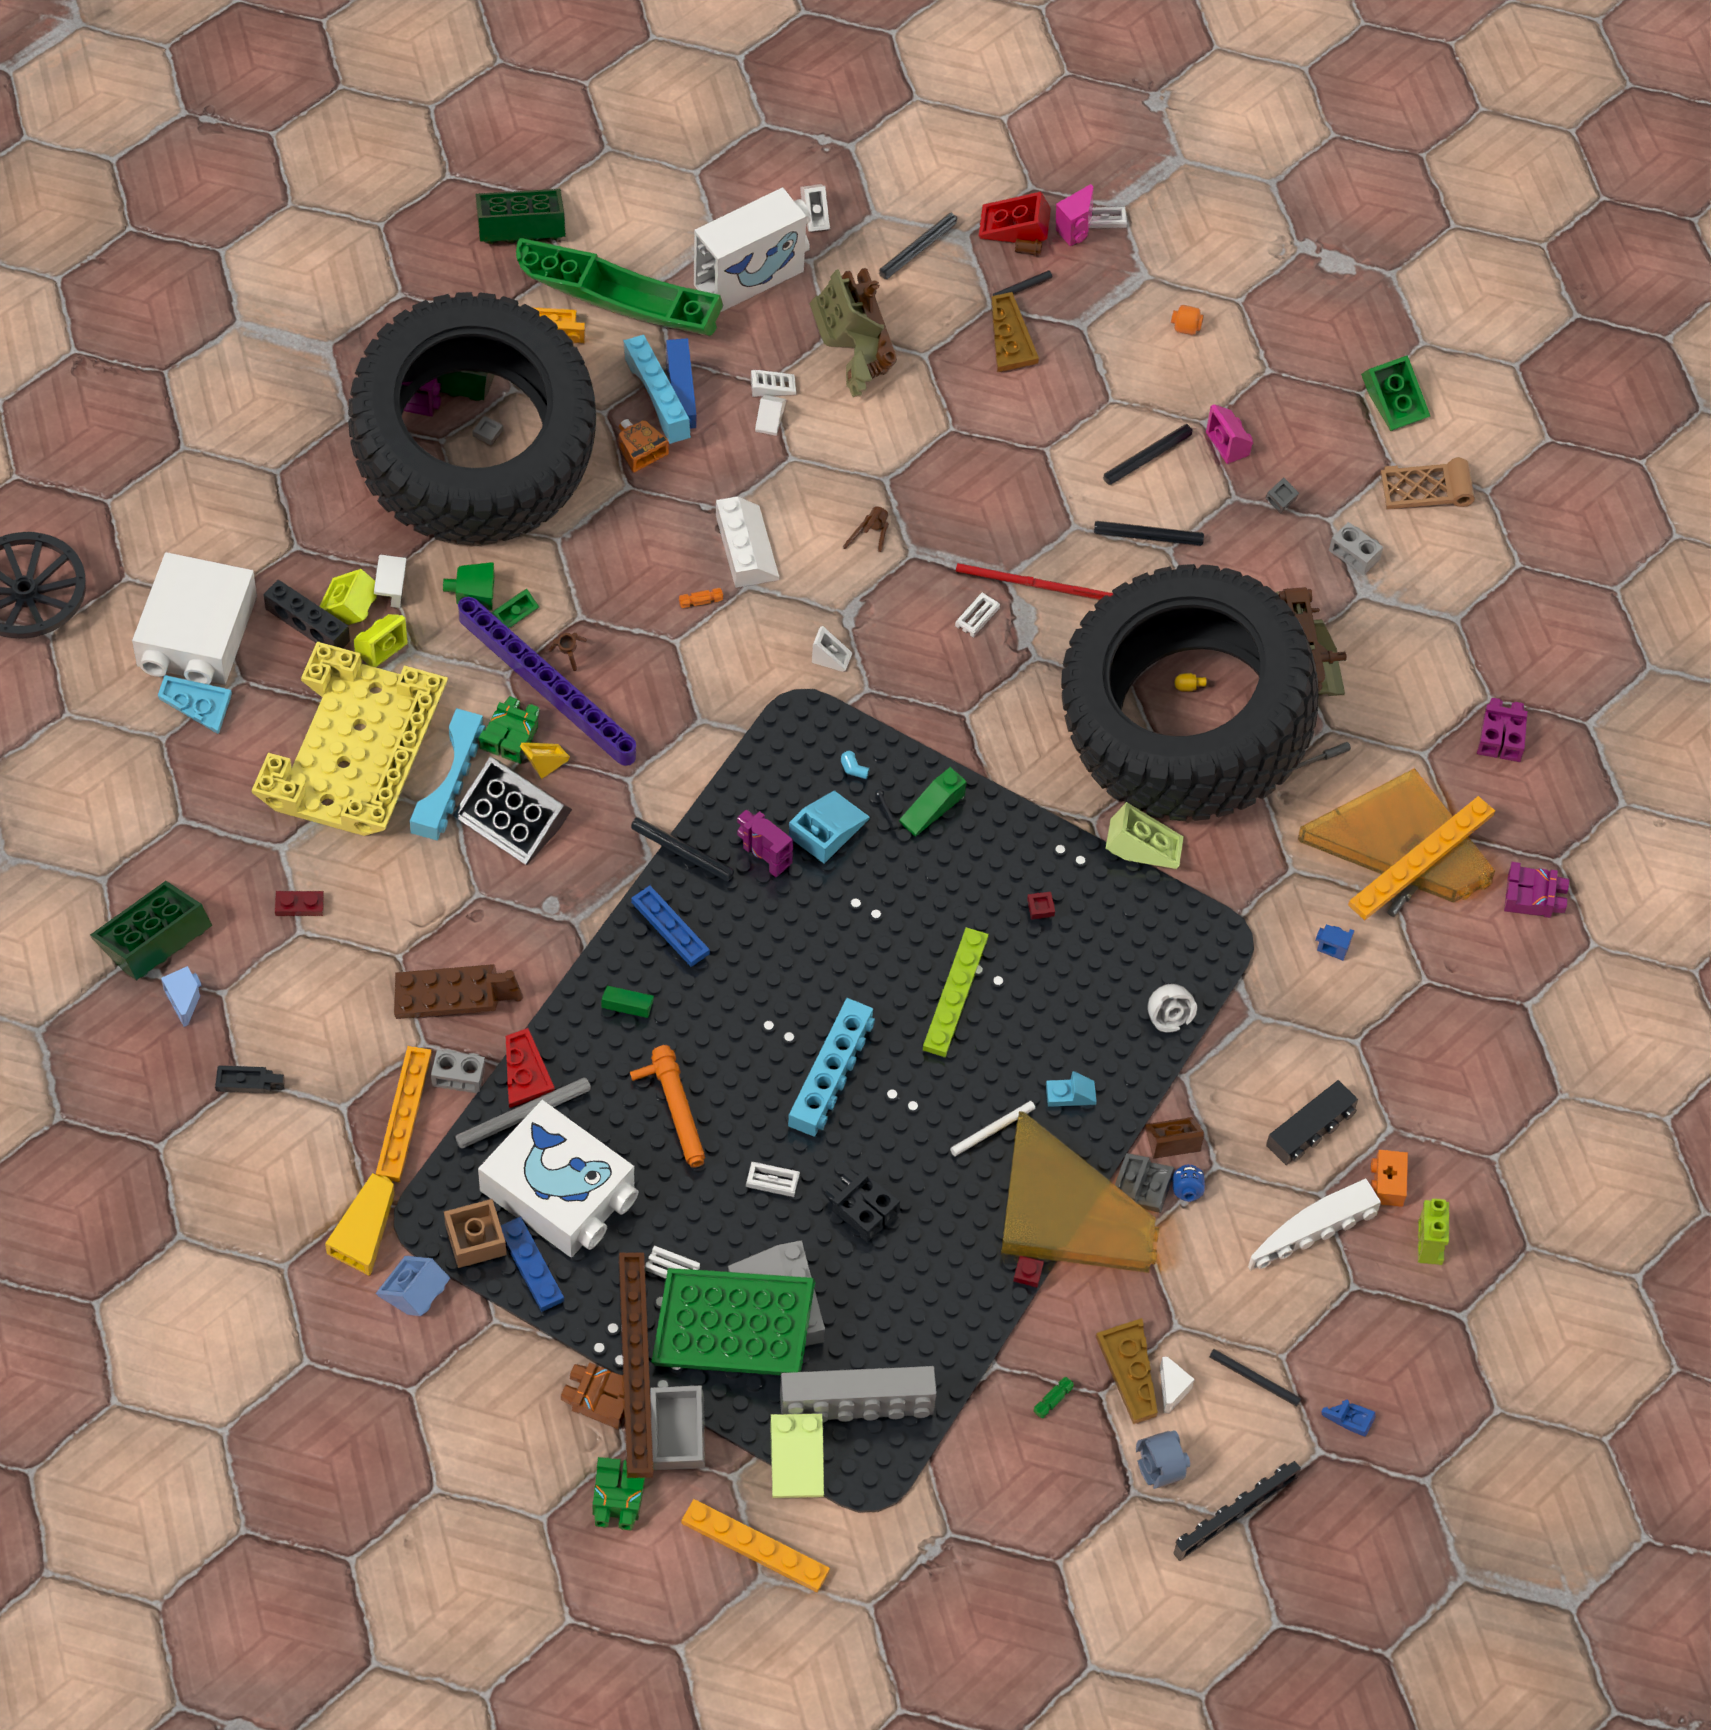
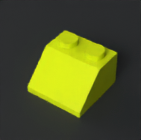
[319,569,377,625]
[354,614,408,667]

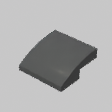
[1111,1153,1175,1213]

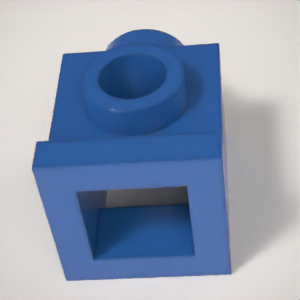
[1315,924,1354,960]

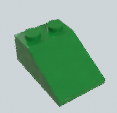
[1361,355,1430,431]

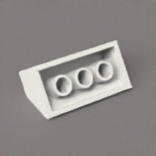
[716,496,779,588]

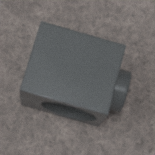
[1265,478,1299,514]

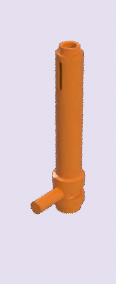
[630,1045,705,1168]

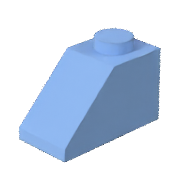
[161,966,201,1027]

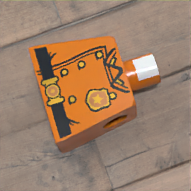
[619,419,669,473]

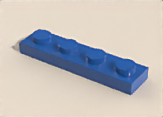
[631,885,710,967]
[501,1217,564,1312]

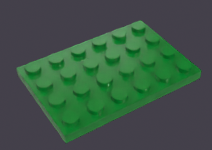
[652,1268,815,1375]

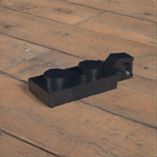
[215,1065,285,1093]

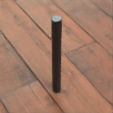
[1209,1349,1302,1407]

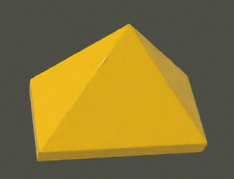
[520,743,570,779]

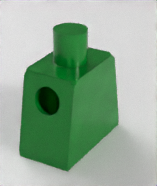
[443,562,495,611]

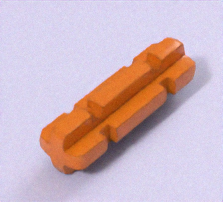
[679,588,723,608]

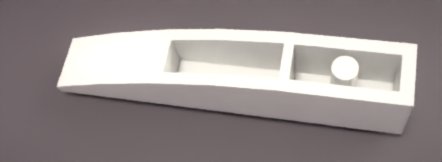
[1248,1179,1381,1271]

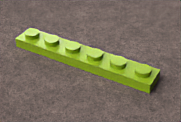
[923,927,988,1057]

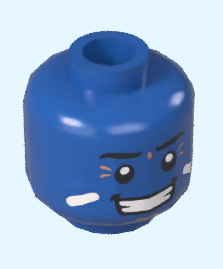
[1173,1164,1205,1202]

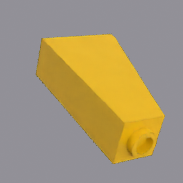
[325,1173,395,1276]

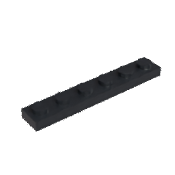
[1173,1461,1301,1561]

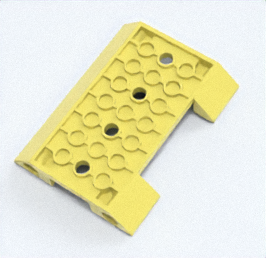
[252,642,448,836]

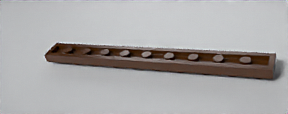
[619,1253,653,1478]

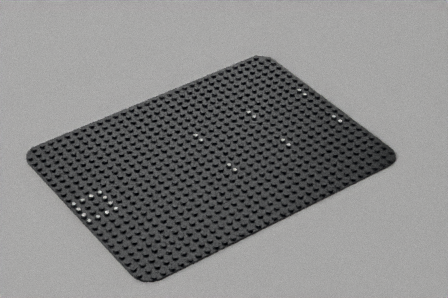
[394,689,1254,1513]

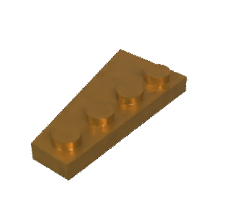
[991,292,1039,372]
[1096,1318,1158,1424]

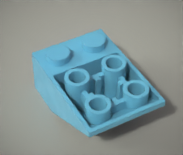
[789,791,870,863]

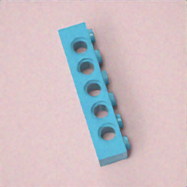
[788,998,875,1137]

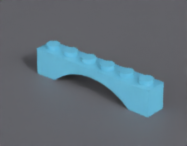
[623,335,690,444]
[410,708,486,841]

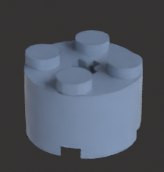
[1136,1430,1190,1489]

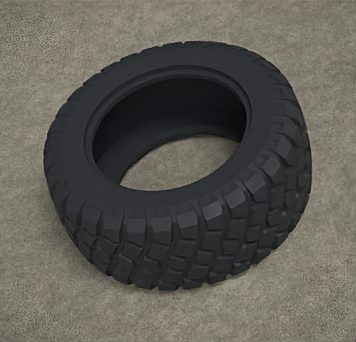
[348,292,596,545]
[1061,564,1319,821]

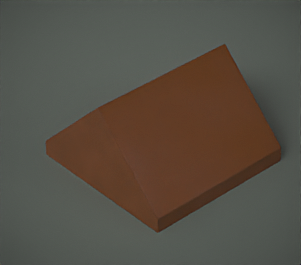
[1145,1117,1204,1159]

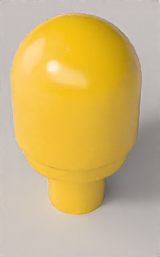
[1174,673,1206,692]

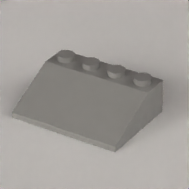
[728,1240,825,1346]

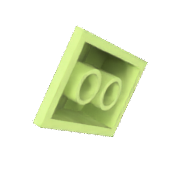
[1106,802,1184,869]
[770,1414,824,1498]

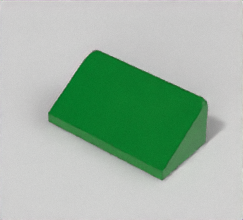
[491,589,539,628]
[601,986,654,1018]

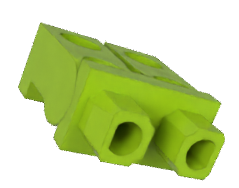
[1418,1198,1449,1265]

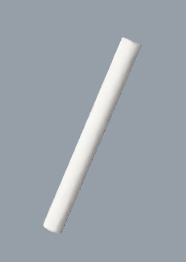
[950,1101,1035,1156]

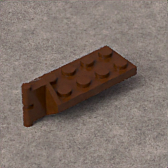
[394,964,523,1019]

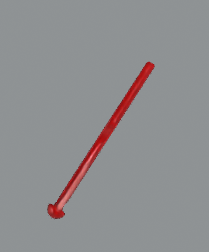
[956,563,1113,600]

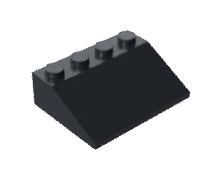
[453,756,572,865]

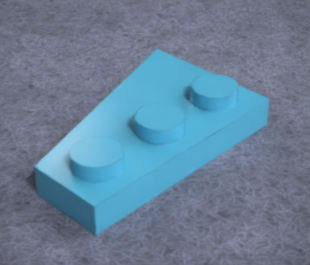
[158,675,232,734]

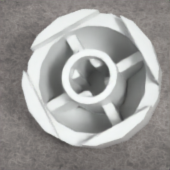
[1147,984,1197,1032]

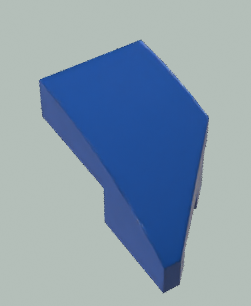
[1321,1400,1376,1437]

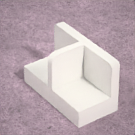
[374,555,406,608]

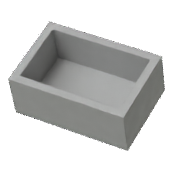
[651,1386,705,1470]

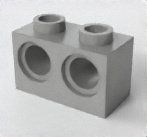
[1329,522,1383,576]
[431,1049,486,1093]

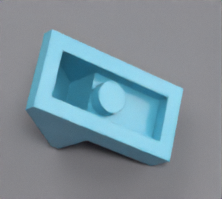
[1046,1072,1097,1107]

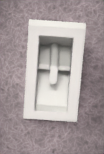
[755,395,786,436]
[812,626,852,672]
[1160,1357,1195,1413]

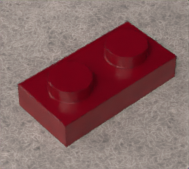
[275,891,324,916]

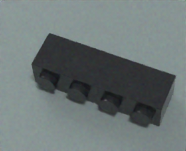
[1266,1080,1358,1165]

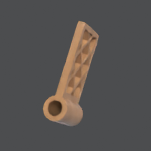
[1381,457,1475,509]

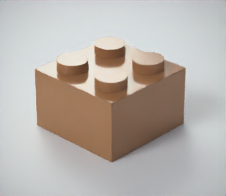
[444,1199,506,1268]

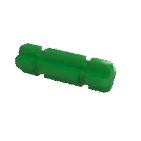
[1033,1377,1074,1418]

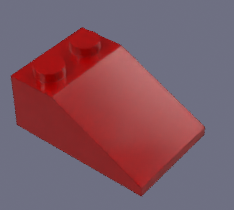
[979,191,1051,243]

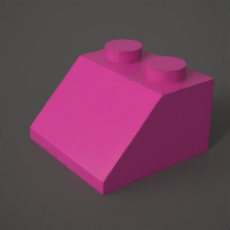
[1055,184,1093,247]
[1206,404,1253,464]

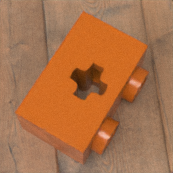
[1370,1150,1408,1207]

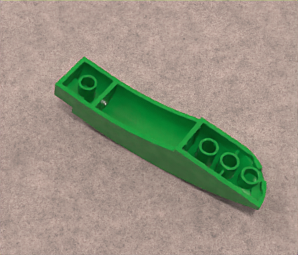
[516,238,724,336]

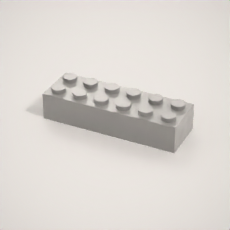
[780,1366,936,1422]

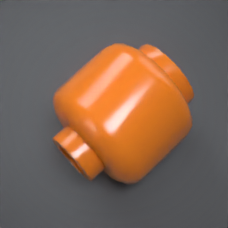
[1171,305,1204,335]

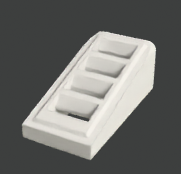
[751,370,796,397]

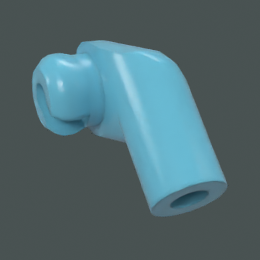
[841,751,870,779]

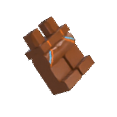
[561,1362,625,1429]

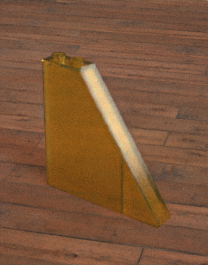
[1298,768,1495,903]
[1001,1111,1159,1273]

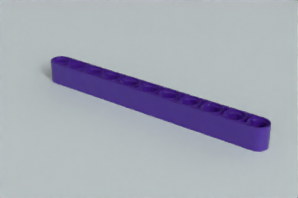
[458,597,636,766]

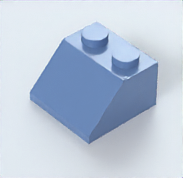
[376,1256,450,1316]

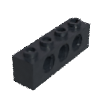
[263,579,350,649]

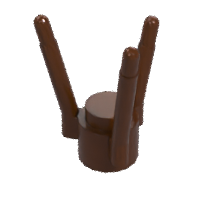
[842,506,889,552]
[549,632,587,671]

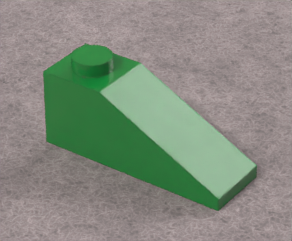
[899,767,967,837]

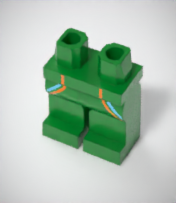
[479,696,540,764]
[592,1457,646,1531]

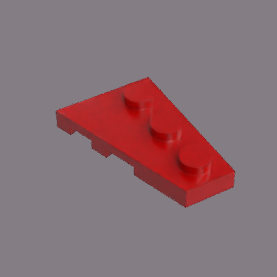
[505,1028,555,1108]

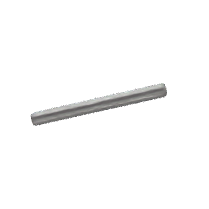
[456,1078,590,1148]

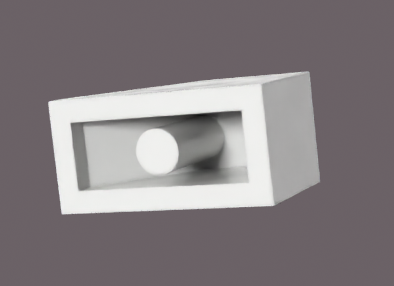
[800,184,830,232]

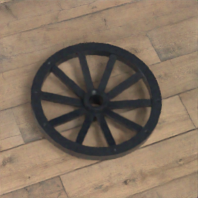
[0,532,86,639]

